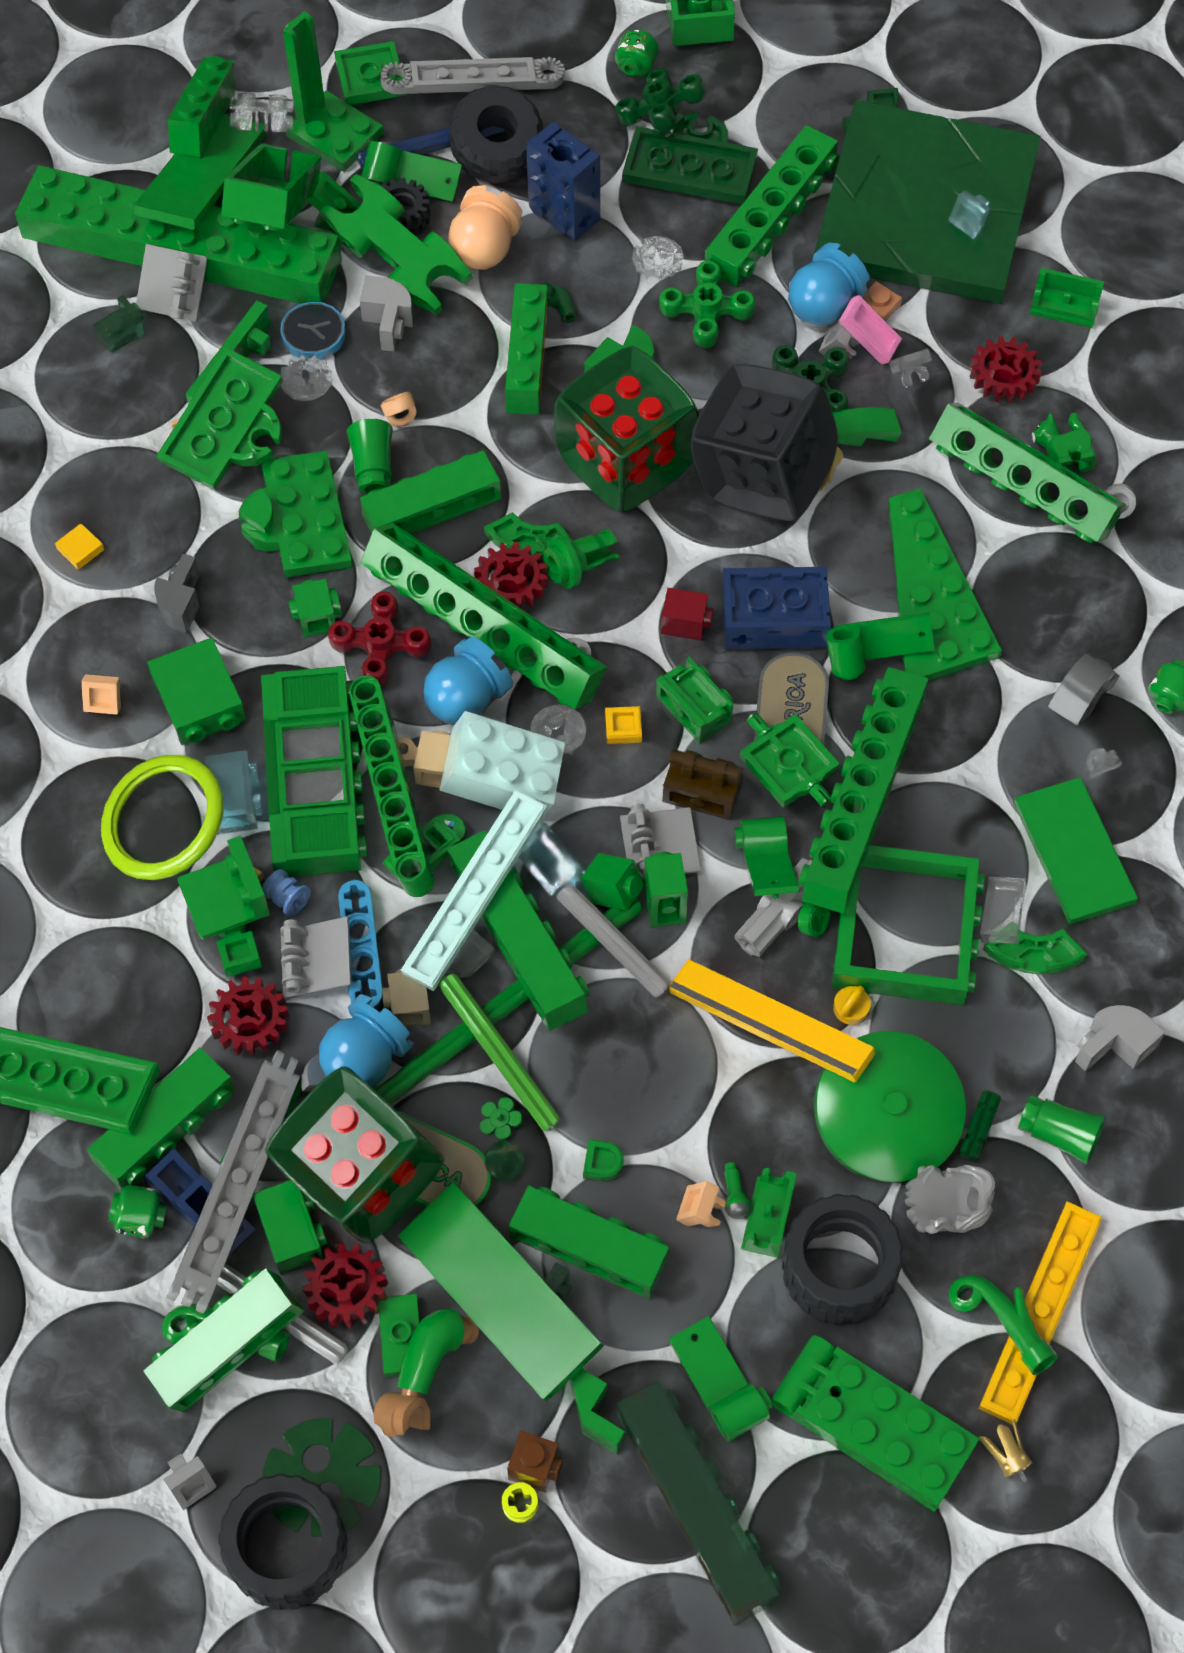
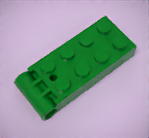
[770,1335,979,1512]

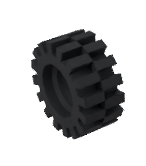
[380,178,431,236]

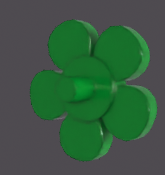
[480,1097,522,1140]

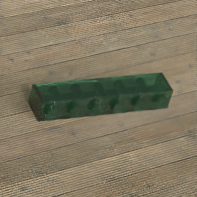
[616,1381,781,1626]

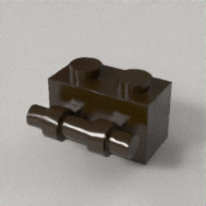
[662,749,744,820]

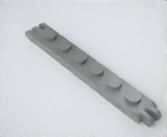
[167,1050,300,1314]

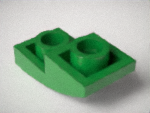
[833,407,902,447]

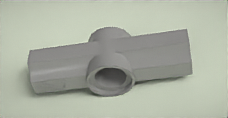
[735,858,812,957]

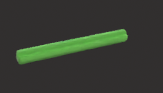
[439,973,560,1131]

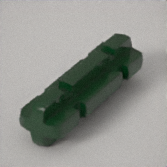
[959,1090,1001,1162]

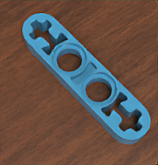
[338,880,383,1011]

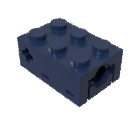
[526,121,601,241]
[722,567,831,649]

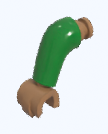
[373,1309,479,1437]

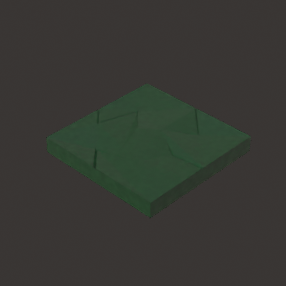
[814,100,1041,304]

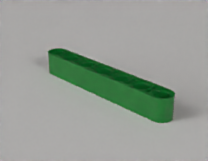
[349,675,435,897]

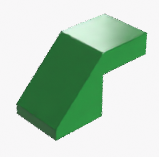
[570,1369,625,1455]

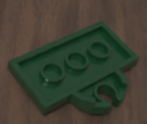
[622,112,758,204]

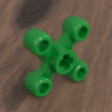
[659,260,756,348]

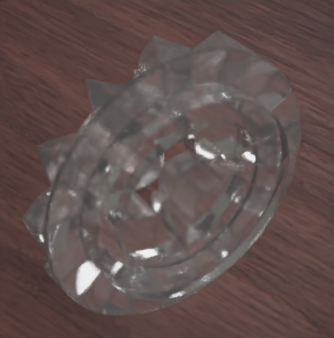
[632,236,683,281]
[281,354,332,401]
[530,705,586,755]

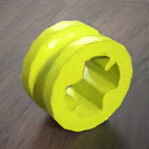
[502,1482,538,1523]

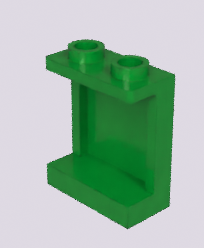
[147,637,246,745]

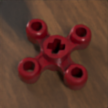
[328,591,432,687]

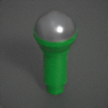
[724,1162,751,1219]

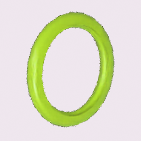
[101,755,224,880]

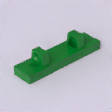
[186,300,271,405]

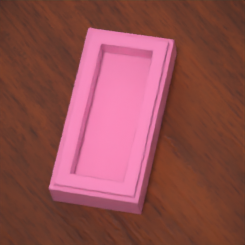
[838,295,902,365]

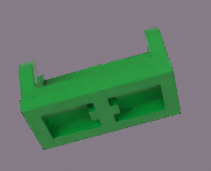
[1029,268,1105,329]
[741,1168,797,1258]

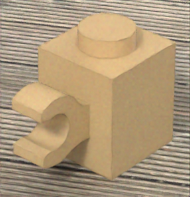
[398,730,451,788]

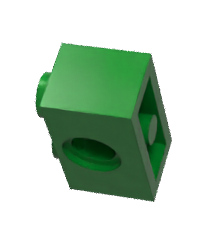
[644,851,688,928]

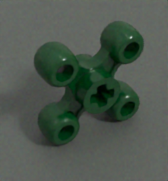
[615,68,707,133]
[772,345,849,412]

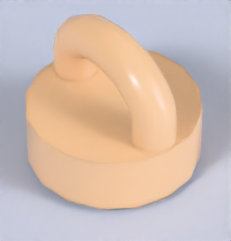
[380,392,417,427]

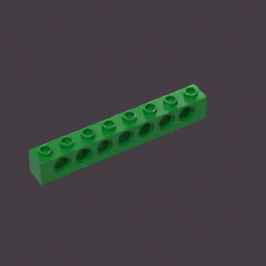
[360,522,607,710]
[798,667,928,914]

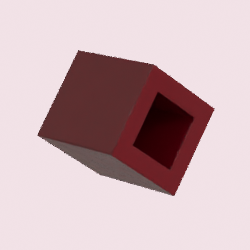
[661,587,713,641]

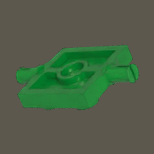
[739,712,840,808]

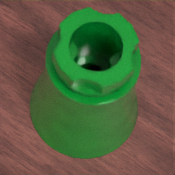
[346,419,393,495]
[1018,1095,1106,1165]

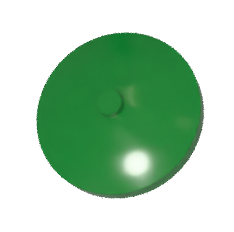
[814,1031,966,1183]

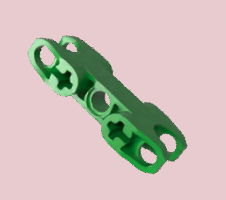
[320,174,473,316]

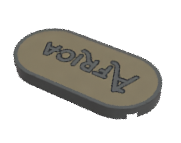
[754,653,829,745]

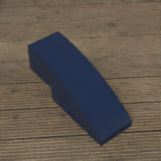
[143,1148,255,1255]

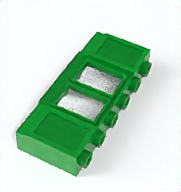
[261,666,367,877]

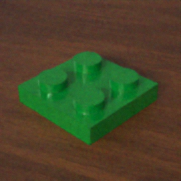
[334,41,406,105]

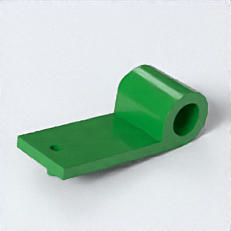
[362,141,463,203]
[826,612,935,680]
[734,816,799,899]
[668,1316,773,1442]

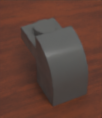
[1048,653,1120,725]

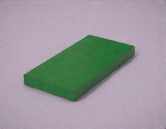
[1013,777,1138,925]

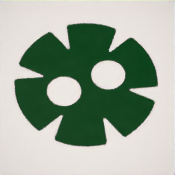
[263,1418,381,1537]

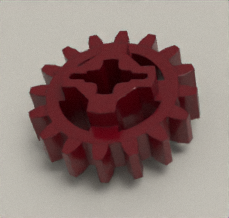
[969,336,1042,403]
[474,542,548,609]
[207,976,289,1057]
[302,1243,389,1329]

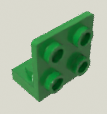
[177,835,270,940]

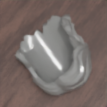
[905,1165,995,1234]

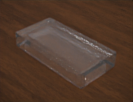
[980,877,1026,944]

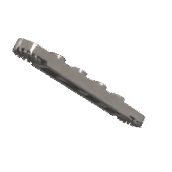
[380,57,565,94]

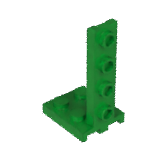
[283,11,384,172]

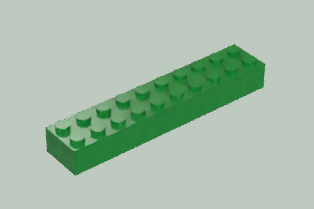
[15,165,342,304]

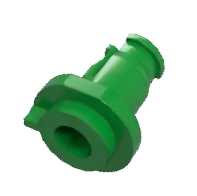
[543,528,619,589]

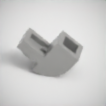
[360,275,413,352]
[1075,1005,1165,1072]

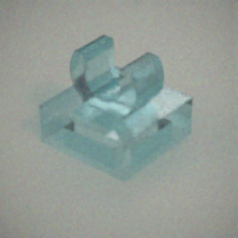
[948,191,991,238]

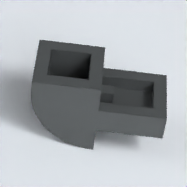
[154,554,200,634]

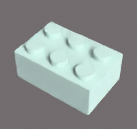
[439,711,565,812]

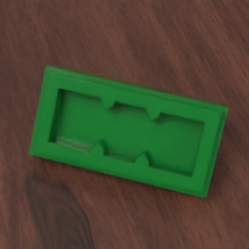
[378,1294,420,1377]

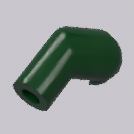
[542,283,577,323]

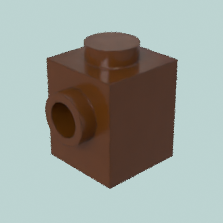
[507,1431,564,1493]

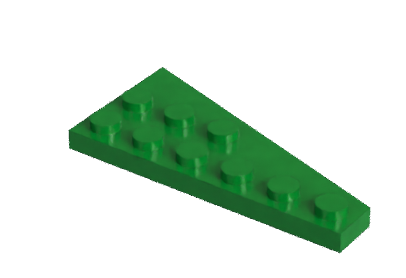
[888,488,1002,681]

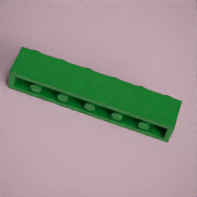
[447,830,590,1032]

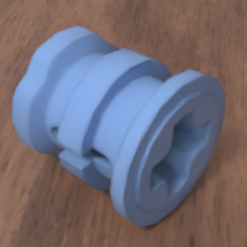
[262,869,311,917]

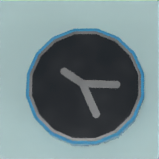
[280,302,346,360]

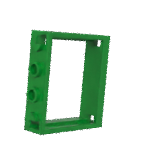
[832,845,985,1006]

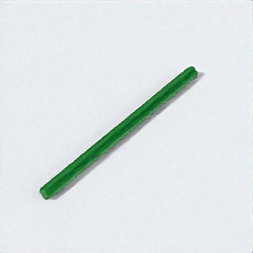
[374,898,642,1105]

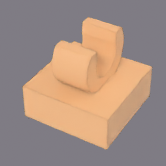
[82,674,121,715]
[676,1181,726,1227]

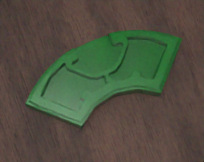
[484,512,572,561]
[983,924,1088,974]

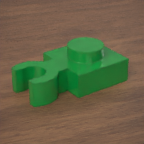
[216,925,262,977]

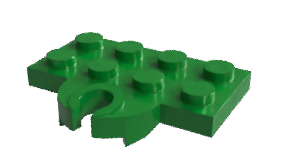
[156,347,284,490]
[239,451,352,578]

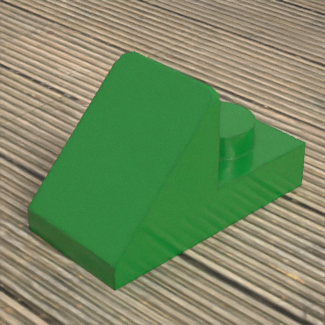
[306,171,361,232]

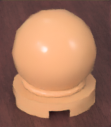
[448,185,523,270]

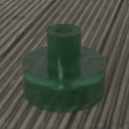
[484,1140,524,1181]

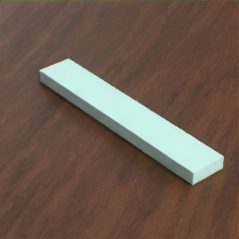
[401,789,548,991]

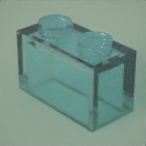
[204,750,263,835]
[519,821,585,898]

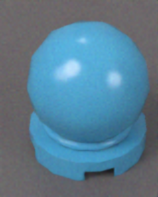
[788,242,870,326]
[423,636,513,725]
[319,994,414,1087]

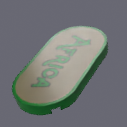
[396,1110,491,1209]

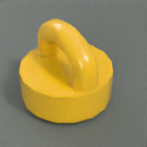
[833,986,871,1025]

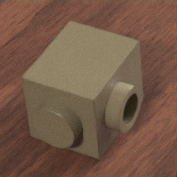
[382,969,431,1027]

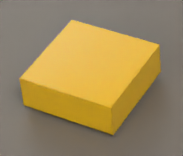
[55,524,104,570]
[605,706,642,744]

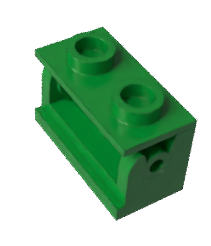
[656,657,734,744]
[253,1180,327,1275]

